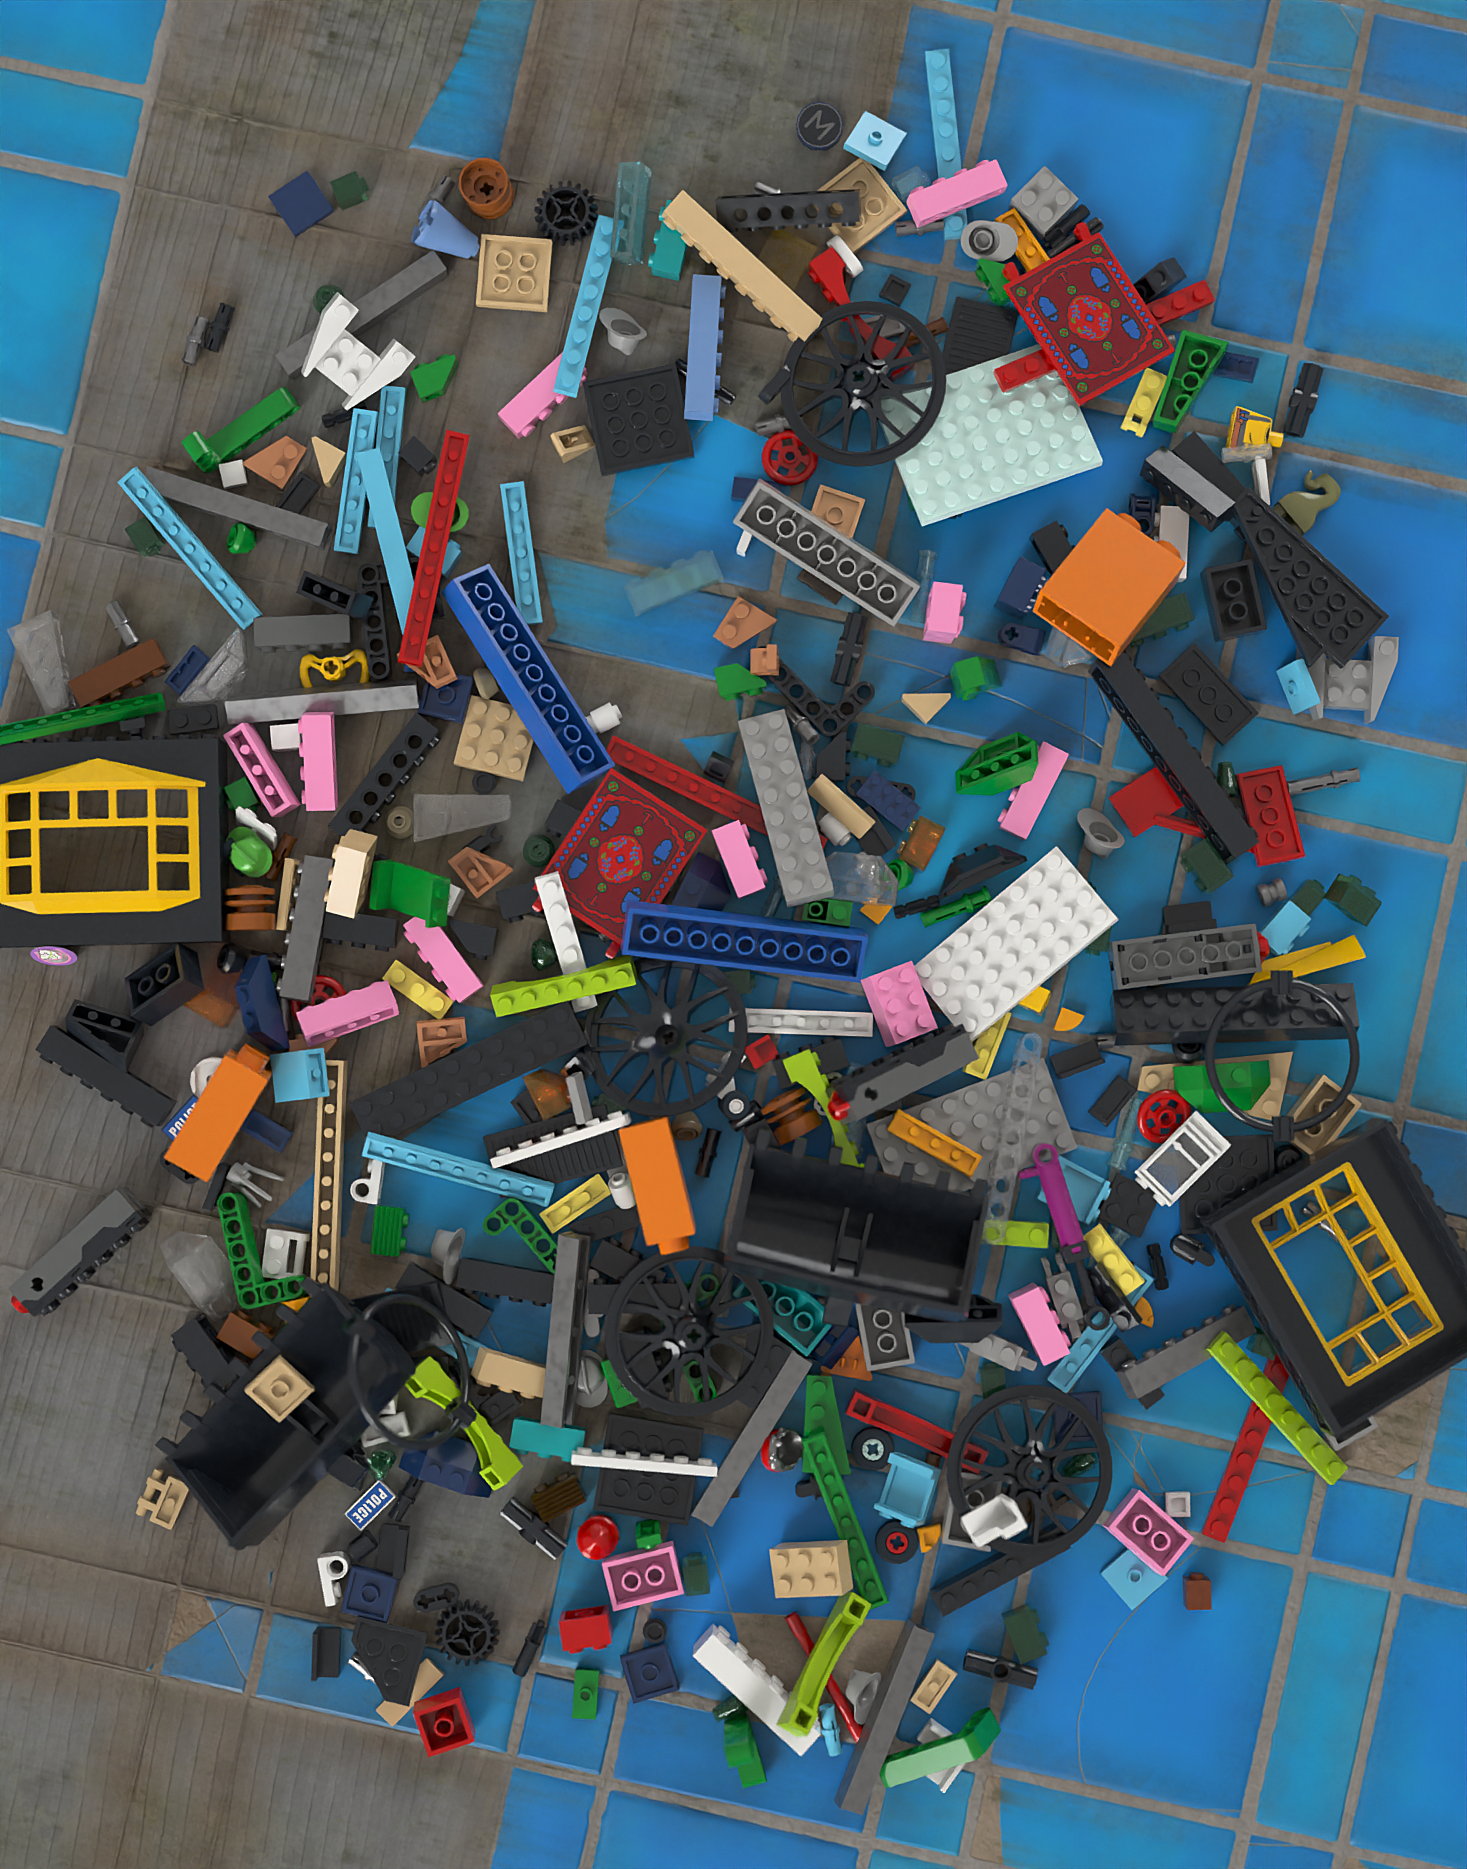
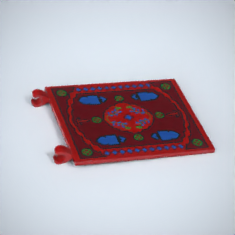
[1002,222,1175,406]
[532,768,708,959]

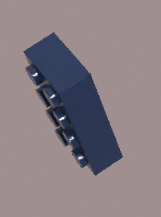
[855,770,921,832]

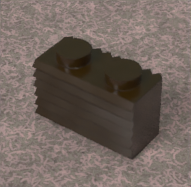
[531,1471,588,1523]

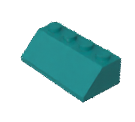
[730,1279,832,1356]

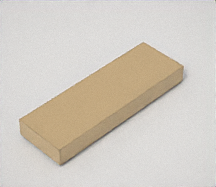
[807,774,875,839]
[276,858,301,931]
[376,1656,444,1727]

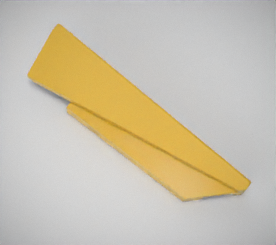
[1247,935,1366,986]

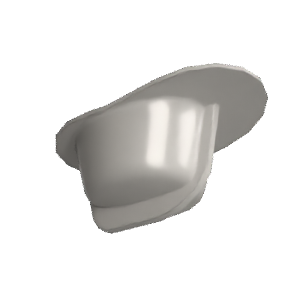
[961,220,1018,262]
[599,308,647,355]
[1077,808,1125,859]
[431,1228,466,1285]
[576,1350,608,1408]
[846,1669,881,1724]

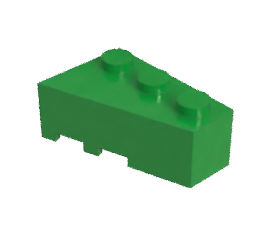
[949,656,1002,702]

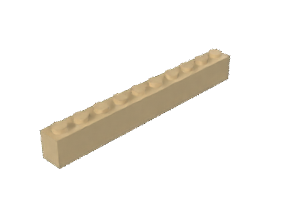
[310,1060,348,1297]

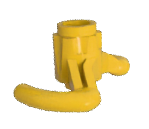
[299,649,370,688]

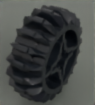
[534,180,598,246]
[434,1599,500,1666]

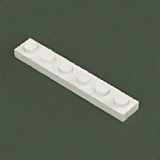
[535,871,597,1012]
[729,1008,873,1037]
[490,1111,632,1168]
[571,1447,718,1477]

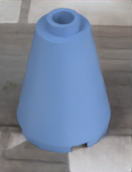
[411,200,480,259]

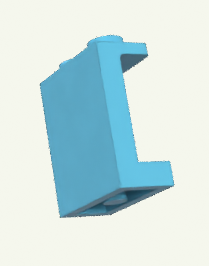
[270,1048,330,1102]
[1035,1155,1111,1225]
[873,1452,942,1528]

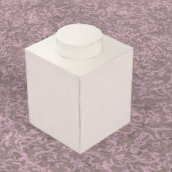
[270,723,303,752]

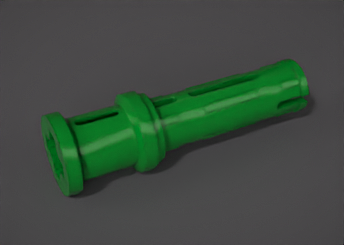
[920,885,992,928]

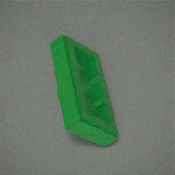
[572,1668,600,1720]

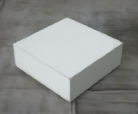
[219,460,248,489]
[1164,1491,1190,1517]

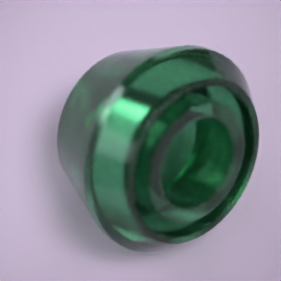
[313,284,345,314]
[523,835,555,867]
[531,938,559,971]
[368,1449,397,1481]

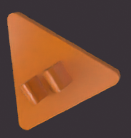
[820,1336,872,1381]

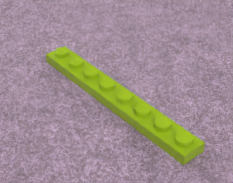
[1206,1331,1348,1485]

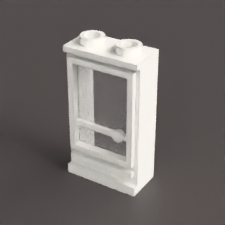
[1135,1111,1231,1207]

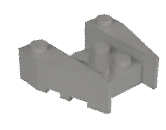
[1296,636,1399,724]

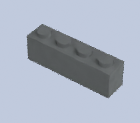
[253,614,353,653]

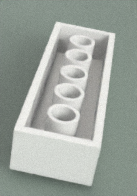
[693,1624,821,1756]

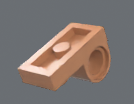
[750,645,779,675]

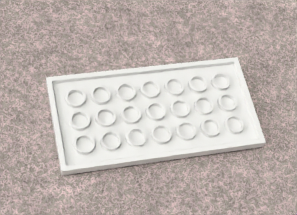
[914,846,1119,1042]

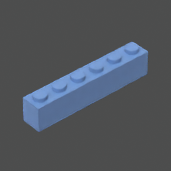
[684,274,726,421]

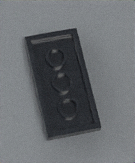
[1158,643,1259,746]

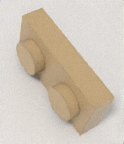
[910,1658,957,1714]

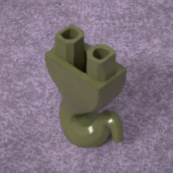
[1273,470,1341,536]

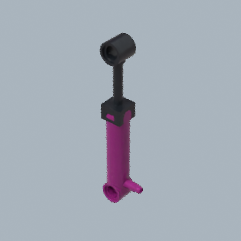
[1017,1143,1110,1331]

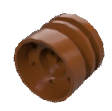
[459,157,514,220]
[224,885,276,931]
[760,1086,823,1146]

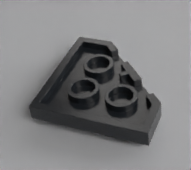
[351,1616,428,1707]

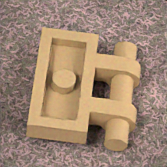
[135,1468,189,1530]

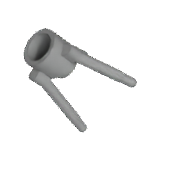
[227,1162,284,1208]

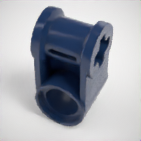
[1128,493,1156,536]
[998,623,1046,656]

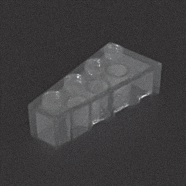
[7,610,76,715]
[413,793,512,842]

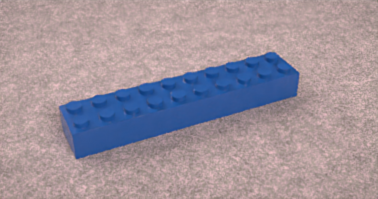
[441,564,615,794]
[621,900,868,983]

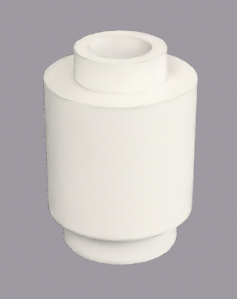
[585,702,622,734]
[818,812,852,847]
[608,1173,636,1209]

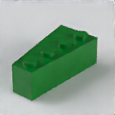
[1153,329,1229,434]
[802,1372,851,1475]

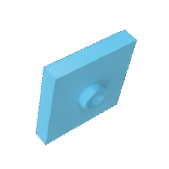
[843,111,907,171]
[1276,658,1321,715]
[1100,1548,1168,1610]

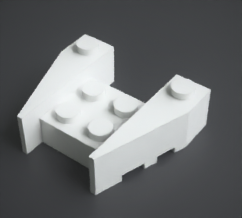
[301,292,415,410]

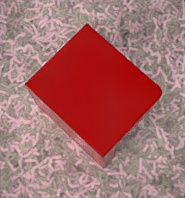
[745,1034,779,1069]

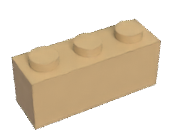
[470,1346,546,1399]

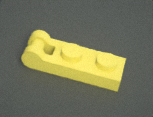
[1120,368,1167,438]

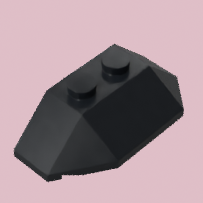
[937,843,1028,901]
[904,1294,1002,1343]

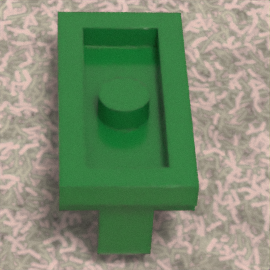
[636,1519,662,1549]

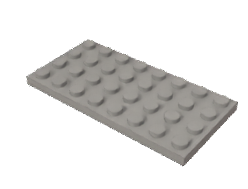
[865,1058,1077,1192]

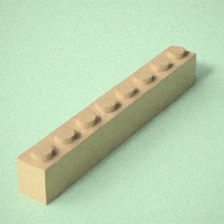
[662,190,822,342]

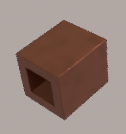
[1183,1572,1212,1610]

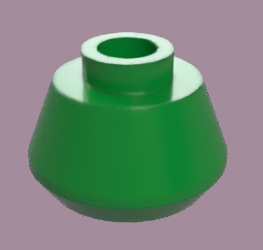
[226,522,257,554]
[883,859,914,891]

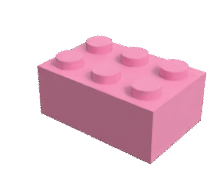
[923,582,966,644]
[712,820,768,900]
[861,961,938,1047]
[1008,1283,1071,1366]
[1102,1488,1194,1576]
[602,1541,685,1611]

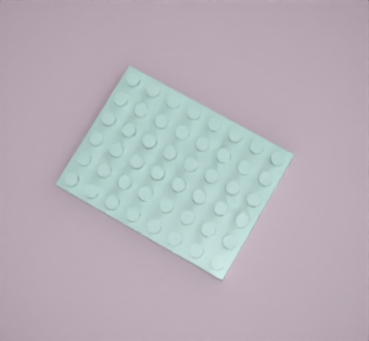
[879,344,1103,526]

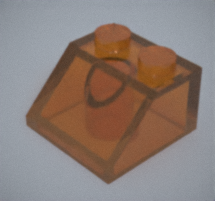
[522,1068,573,1120]

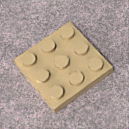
[810,158,907,254]
[476,234,553,312]
[454,695,534,782]

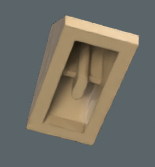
[550,425,595,463]
[311,437,347,488]
[901,693,951,725]

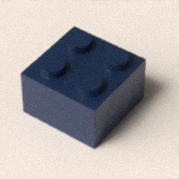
[994,556,1046,619]

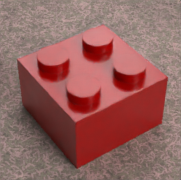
[559,1604,614,1654]
[413,1687,475,1758]

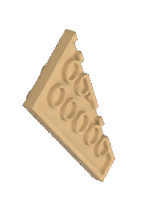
[1136,1052,1293,1120]

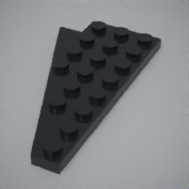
[1232,486,1389,669]

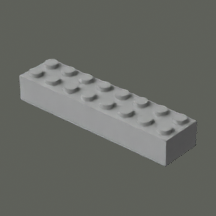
[733,478,920,627]
[738,709,834,908]

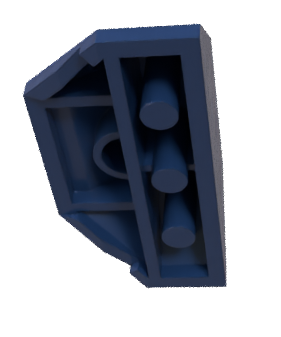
[672,852,731,911]
[233,955,290,1051]
[398,1430,492,1498]

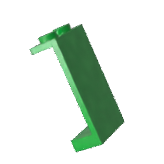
[369,859,451,928]

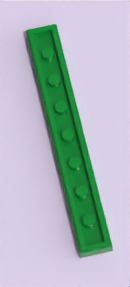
[0,692,166,745]
[801,1429,889,1610]

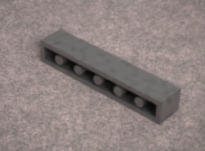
[277,855,335,1003]
[1116,1304,1257,1399]

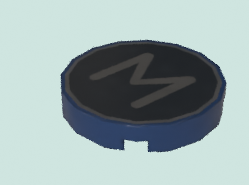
[796,102,843,151]

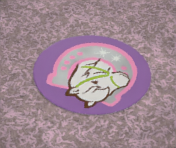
[30,946,77,966]

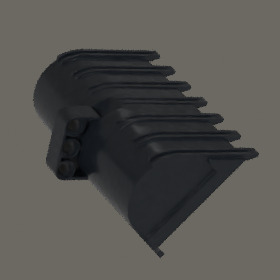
[723,1129,989,1328]
[155,1276,416,1550]

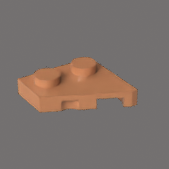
[242,436,307,489]
[713,596,777,650]
[397,635,458,689]
[448,847,513,898]
[417,1016,467,1068]

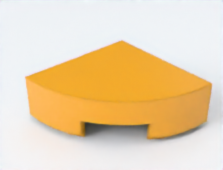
[859,901,892,925]
[1053,1007,1084,1031]
[1134,1296,1154,1328]
[916,1523,941,1553]

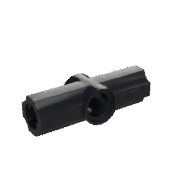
[1283,363,1324,438]
[830,612,868,687]
[500,1496,568,1560]
[962,1648,1038,1690]

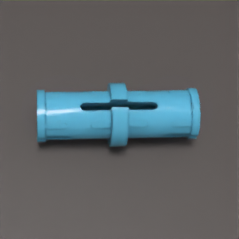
[819,1703,843,1756]

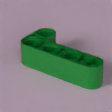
[483,1197,558,1274]

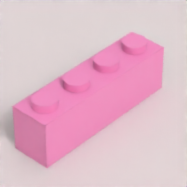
[906,159,1008,228]
[498,352,588,439]
[298,712,338,811]
[223,723,301,817]
[997,741,1069,841]
[403,917,484,1003]
[296,980,399,1047]

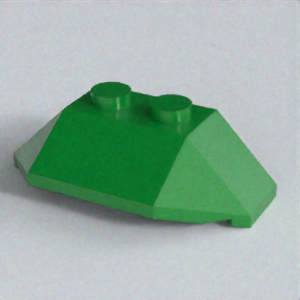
[955,731,1038,796]
[1173,1060,1271,1113]

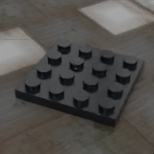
[583,363,695,476]
[1176,1134,1278,1234]
[593,1413,704,1525]

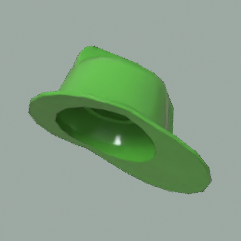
[411,492,469,532]
[226,827,272,877]

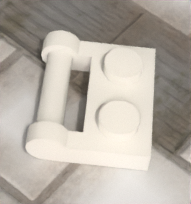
[262,1228,310,1282]

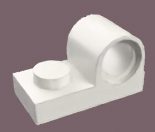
[350,1159,385,1204]
[317,1551,351,1607]

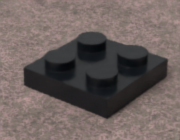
[1098,1173,1157,1238]

